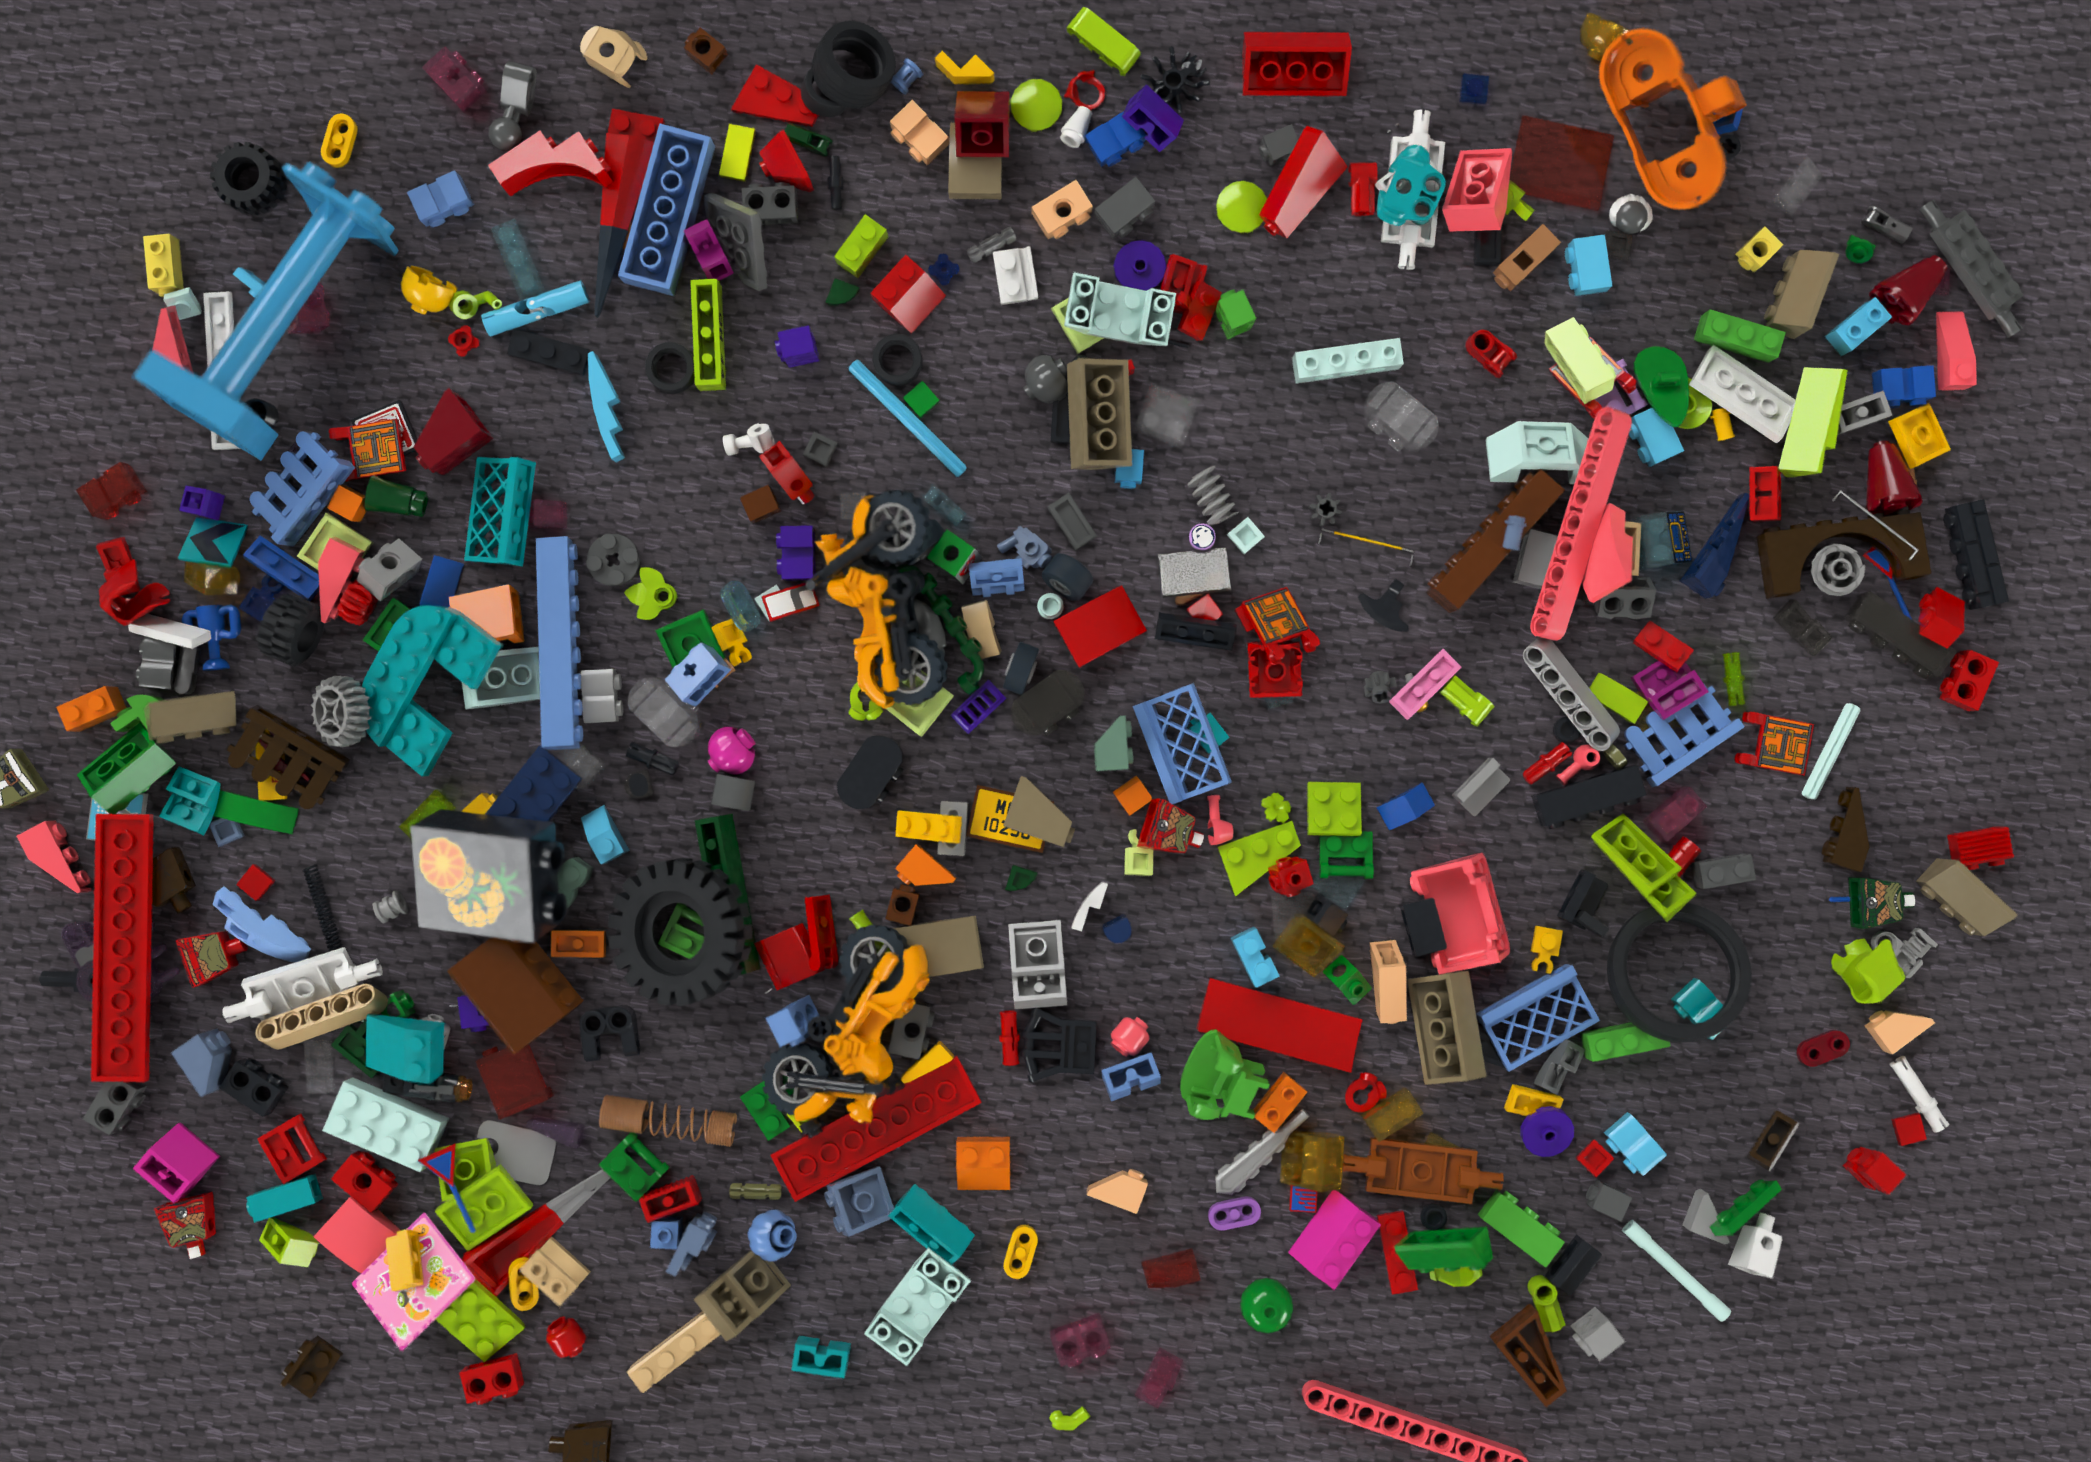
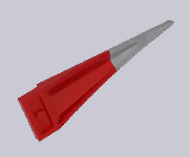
[461,1156,630,1297]

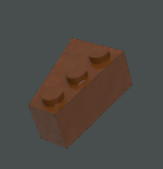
[1489,1304,1567,1407]

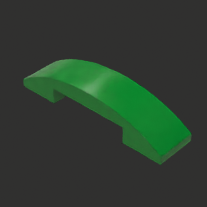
[213,789,299,834]

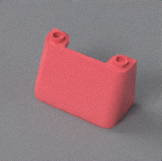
[1410,853,1510,975]

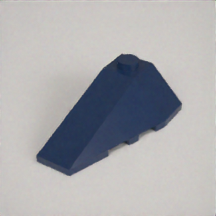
[1680,492,1750,599]

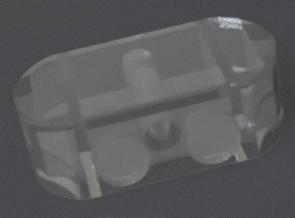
[1363,382,1439,453]
[628,677,702,747]

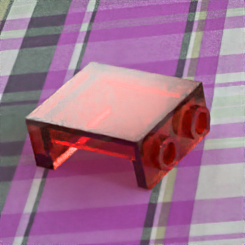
[475,1042,554,1120]

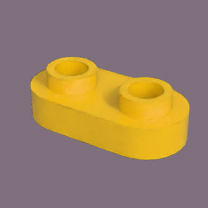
[321,114,358,168]
[1004,1225,1038,1279]
[508,1257,539,1311]

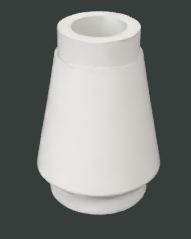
[1060,106,1092,148]

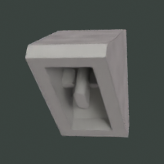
[1682,1189,1730,1244]

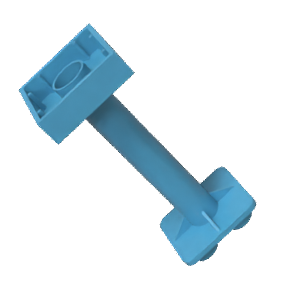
[133,162,399,461]

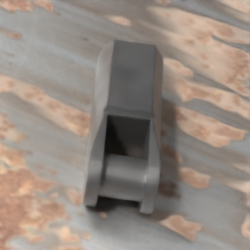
[1861,206,1913,244]
[174,646,201,694]

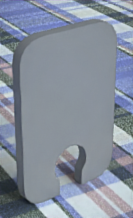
[477,1120,556,1185]

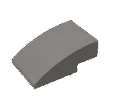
[1008,920,1067,1009]

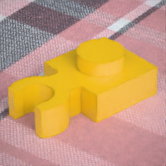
[711,618,752,666]
[1531,926,1563,974]

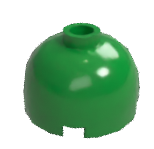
[1240,1278,1293,1334]

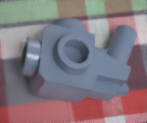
[997,526,1052,569]

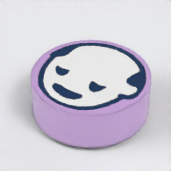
[1189,524,1215,551]

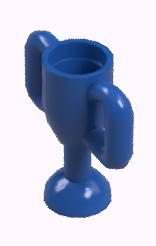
[182,604,242,671]

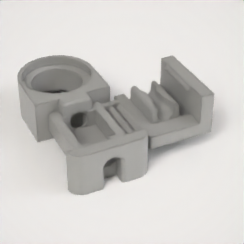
[1871,928,1938,978]

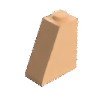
[1370,940,1407,1024]

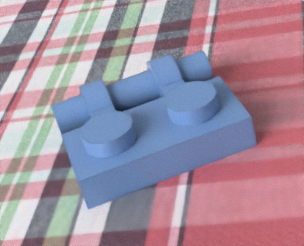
[969,558,1025,597]

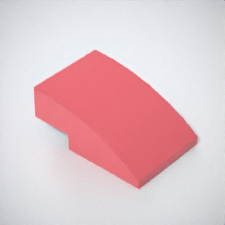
[1582,503,1633,603]
[314,1197,401,1273]

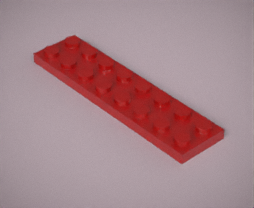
[770,1055,982,1202]

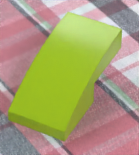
[1589,673,1648,724]

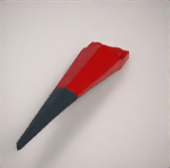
[594,108,665,318]

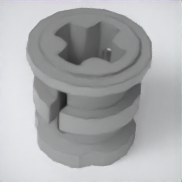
[372,890,409,923]

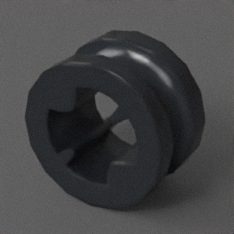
[1719,135,1741,161]

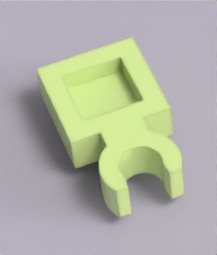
[1125,829,1153,876]

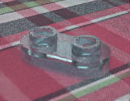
[720,580,761,632]

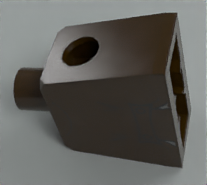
[152,847,196,914]
[549,1420,613,1462]

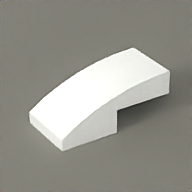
[1071,882,1108,931]

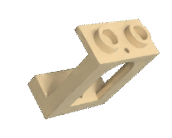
[520,1237,591,1306]

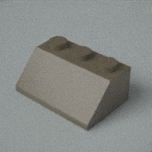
[1764,250,1839,339]
[144,691,236,744]
[1916,858,2017,936]

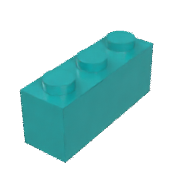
[888,1184,975,1265]

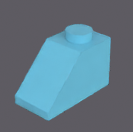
[581,805,630,864]

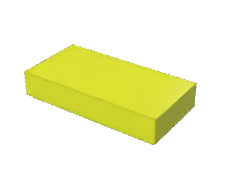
[719,124,756,182]

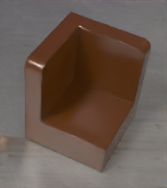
[740,485,782,524]

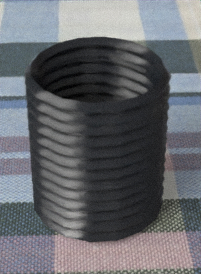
[243,398,279,428]

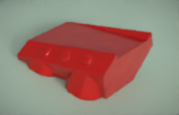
[1247,641,1303,698]
[754,923,825,990]

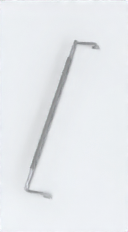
[1832,490,1918,560]

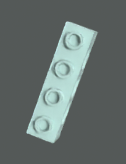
[1292,338,1404,384]

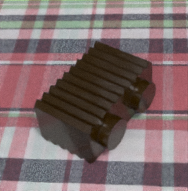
[1747,1110,1799,1171]

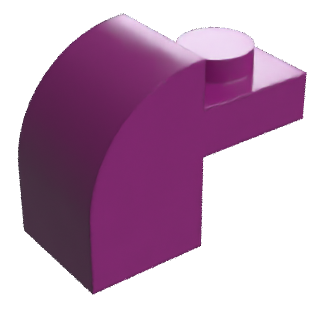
[683,219,734,281]

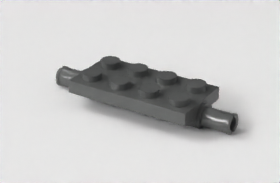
[1919,199,2024,338]

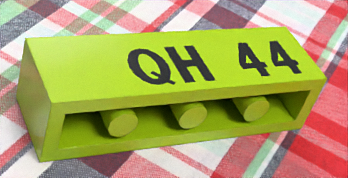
[691,279,726,391]

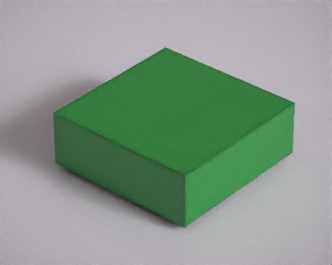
[903,381,940,418]

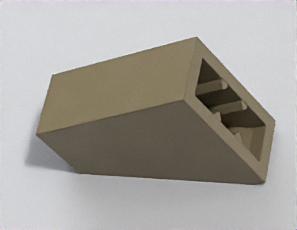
[1003,776,1075,847]

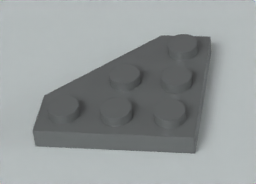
[703,193,767,291]

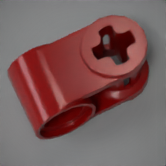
[1466,330,1517,378]

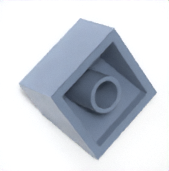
[171,1028,232,1097]

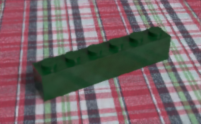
[695,814,761,975]

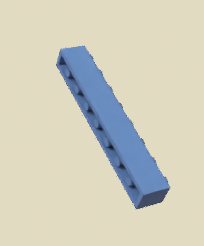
[536,536,583,750]

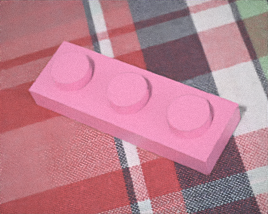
[1389,649,1462,720]

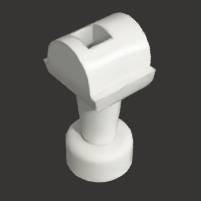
[723,423,775,456]

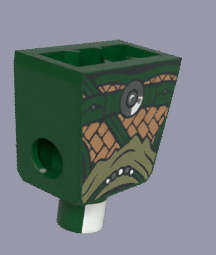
[1848,877,1915,929]

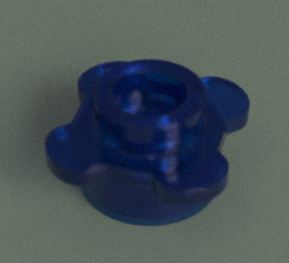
[928,254,959,285]

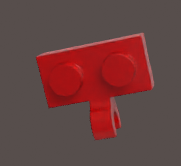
[1173,281,1222,341]

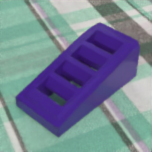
[950,679,1007,734]

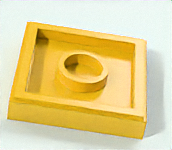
[1888,403,1951,469]

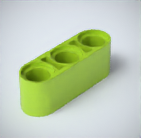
[1066,7,1141,76]

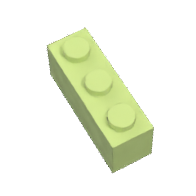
[1544,317,1616,404]

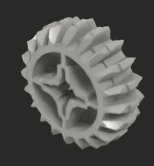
[310,676,371,747]

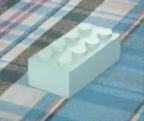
[322,1078,449,1172]

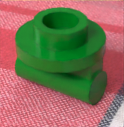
[1846,234,1876,263]

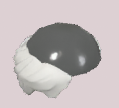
[1609,194,1653,234]

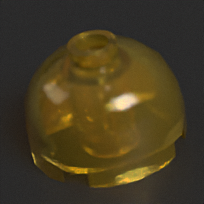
[1580,12,1632,62]

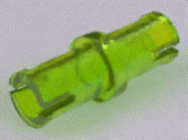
[1722,652,1746,706]

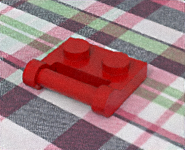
[257,1113,327,1184]

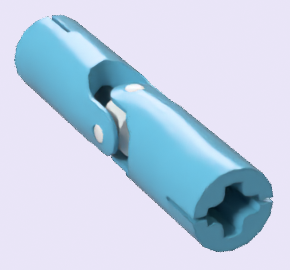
[481,280,590,337]

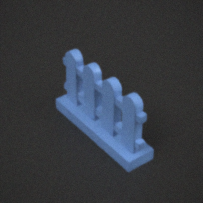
[250,431,356,547]
[1624,683,1745,787]

